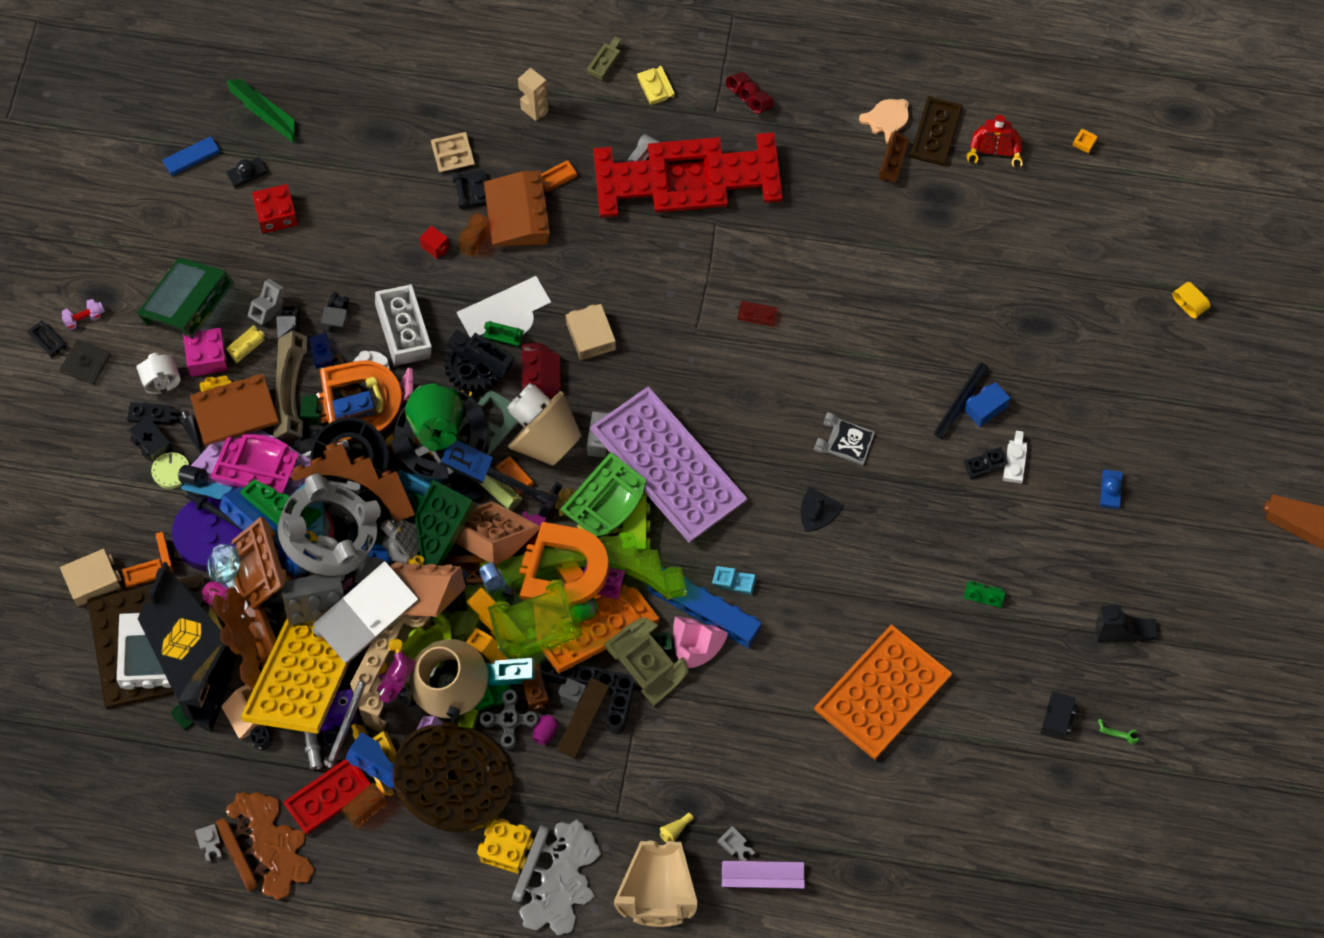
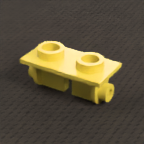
[226,325,265,363]

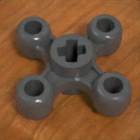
[480,689,540,750]

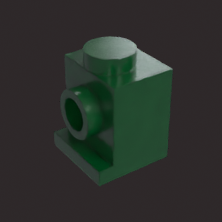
[300,395,322,425]

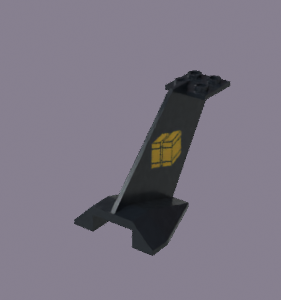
[137,562,237,732]

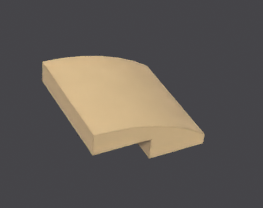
[431,132,475,173]

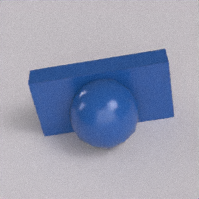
[1100,470,1122,509]

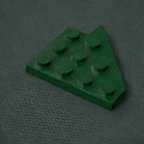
[411,480,476,566]

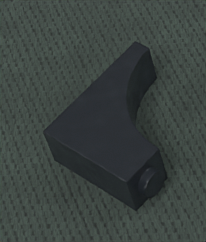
[1095,605,1158,643]

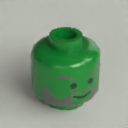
[567,597,598,622]

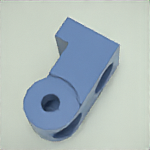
[479,563,507,595]

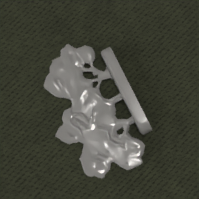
[511,819,601,936]

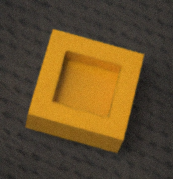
[1073,129,1098,153]

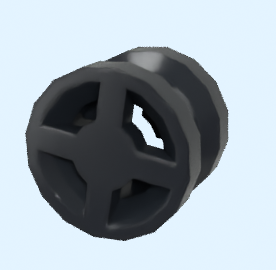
[327,292,349,309]
[249,726,272,751]

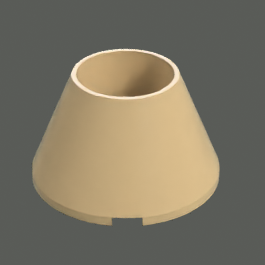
[508,391,582,466]
[409,639,488,718]

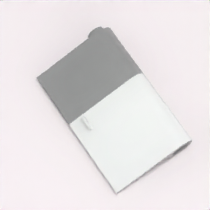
[312,561,419,664]

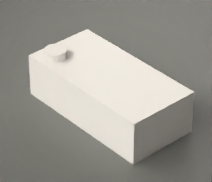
[375,284,431,366]

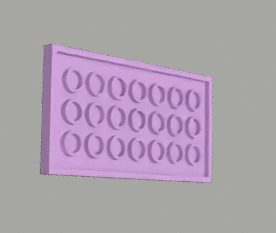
[590,387,747,543]

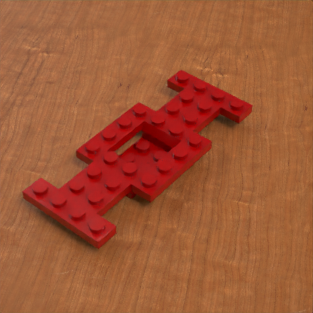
[593,132,782,218]

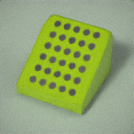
[457,709,479,730]

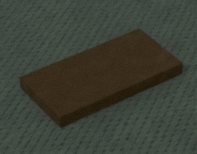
[910,96,963,167]

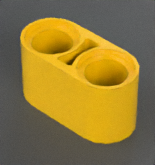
[1172,282,1210,318]

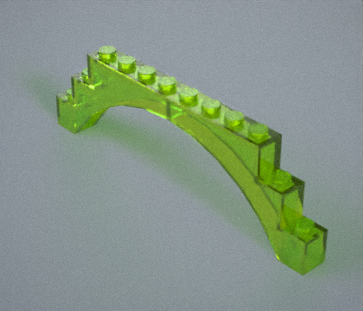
[449,532,687,642]

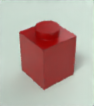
[419,226,449,259]

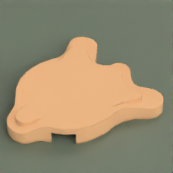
[859,99,909,144]

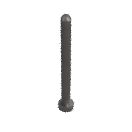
[324,680,366,768]

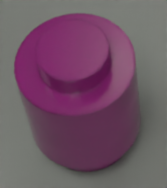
[532,714,559,746]

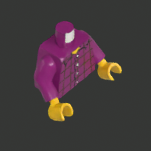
[377,639,416,703]

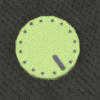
[151,452,189,489]

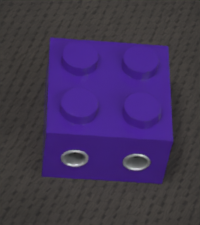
[320,689,359,732]

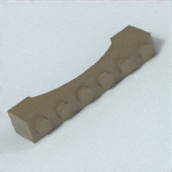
[273,331,307,445]

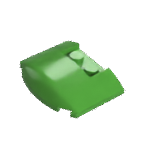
[560,452,646,538]

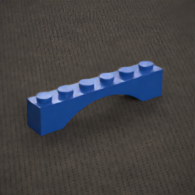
[345,732,395,789]

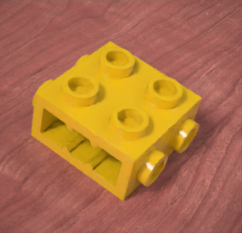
[477,819,534,874]

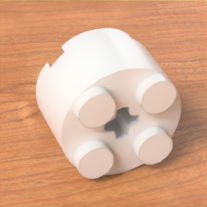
[136,353,180,394]
[507,383,551,428]

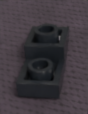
[963,447,1008,480]

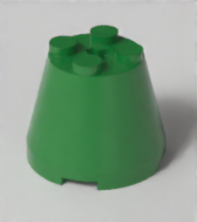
[405,383,464,452]

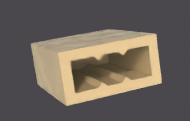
[566,304,616,361]
[60,549,121,607]

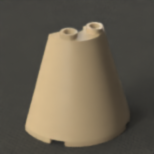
[614,841,697,927]

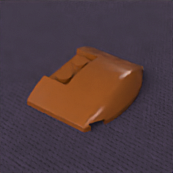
[231,517,286,609]

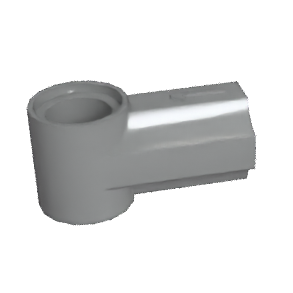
[628,134,660,162]

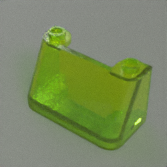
[488,579,582,660]

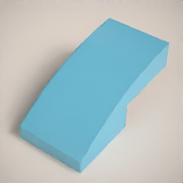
[712,566,757,595]

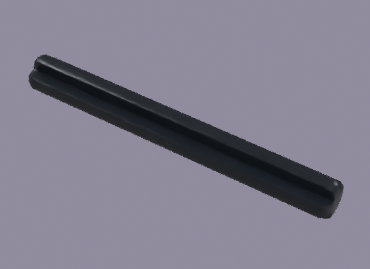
[934,362,988,439]

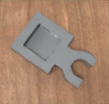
[195,824,223,863]
[717,826,755,861]

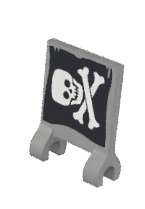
[814,412,875,466]

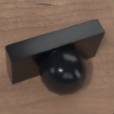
[226,157,267,189]

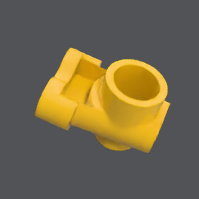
[200,375,232,392]

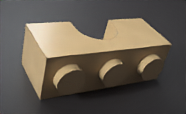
[518,68,549,121]

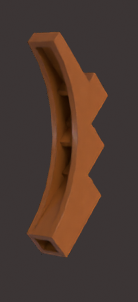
[290,442,415,522]

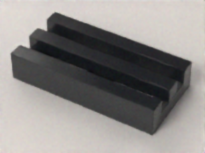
[27,320,66,359]

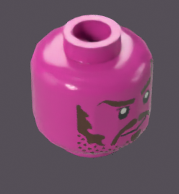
[202,581,228,609]

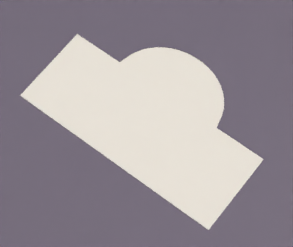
[456,276,551,338]

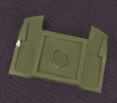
[603,617,689,706]

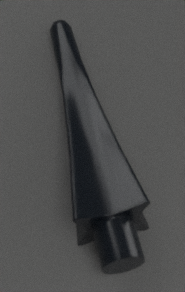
[180,411,203,456]

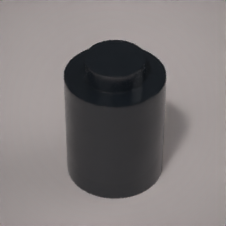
[178,465,208,487]

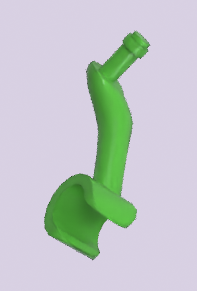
[1098,719,1139,745]

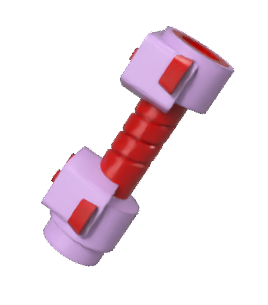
[62,299,105,331]

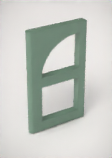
[456,390,519,456]

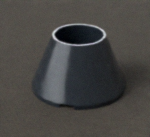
[310,418,388,494]

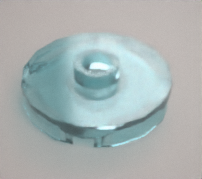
[207,544,240,583]

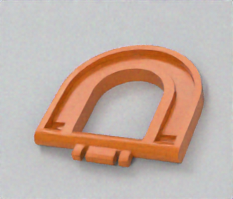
[317,360,403,444]
[519,522,610,607]

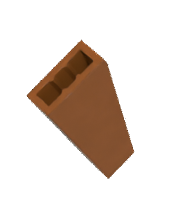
[1263,494,1324,550]

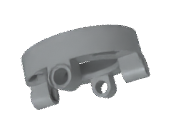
[278,473,380,576]

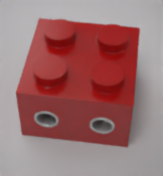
[252,184,298,234]

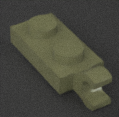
[586,36,622,81]

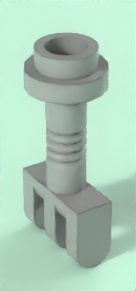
[323,475,360,495]

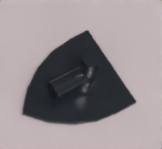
[800,487,844,532]

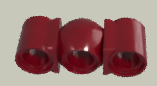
[726,72,774,114]

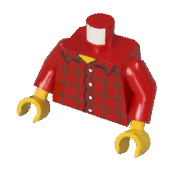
[966,115,1023,167]

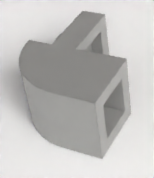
[248,279,284,325]

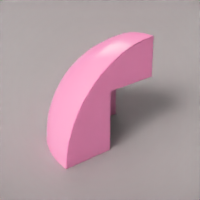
[673,617,728,668]

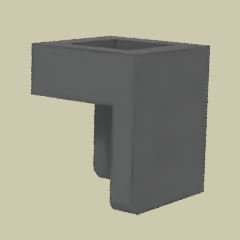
[321,307,348,333]

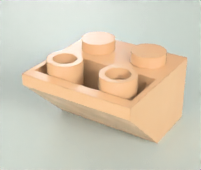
[221,685,266,740]

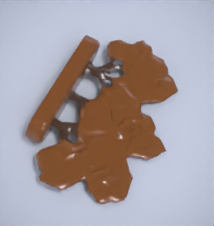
[215,792,314,900]

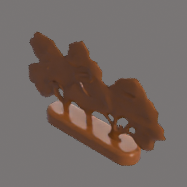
[212,587,276,690]

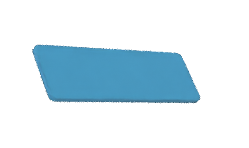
[181,482,233,499]

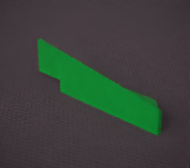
[227,79,295,143]

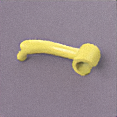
[366,377,383,413]

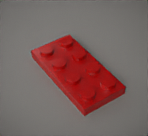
[283,760,373,835]

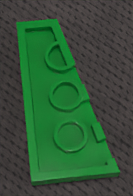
[240,479,322,529]

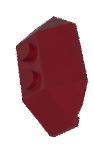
[521,343,561,400]

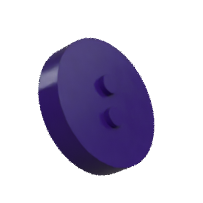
[172,496,243,571]

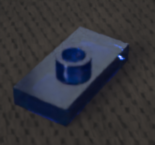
[308,333,334,369]

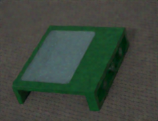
[137,257,234,339]

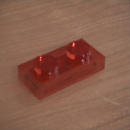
[737,300,778,327]

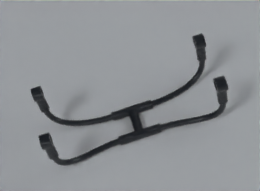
[398,568,516,724]

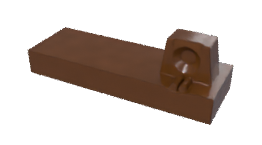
[878,130,909,183]

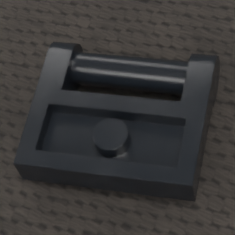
[452,170,487,209]

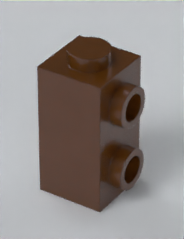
[522,664,549,712]

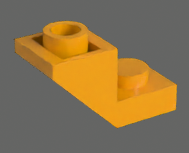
[466,628,511,663]

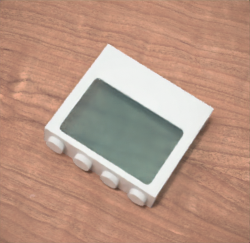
[117,613,171,690]

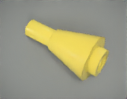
[660,813,694,842]

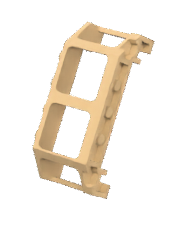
[350,615,433,732]

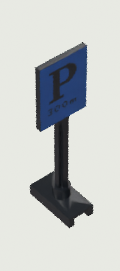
[440,440,563,517]

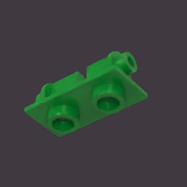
[483,321,524,347]
[963,580,1006,608]

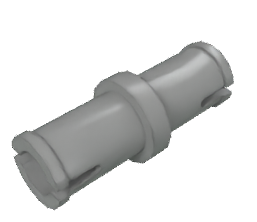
[303,731,323,770]

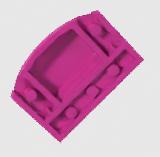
[211,434,299,494]

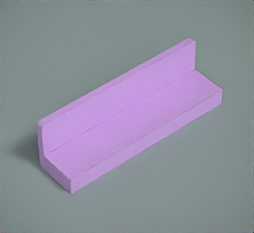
[722,861,804,888]

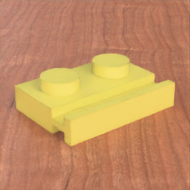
[637,66,675,105]

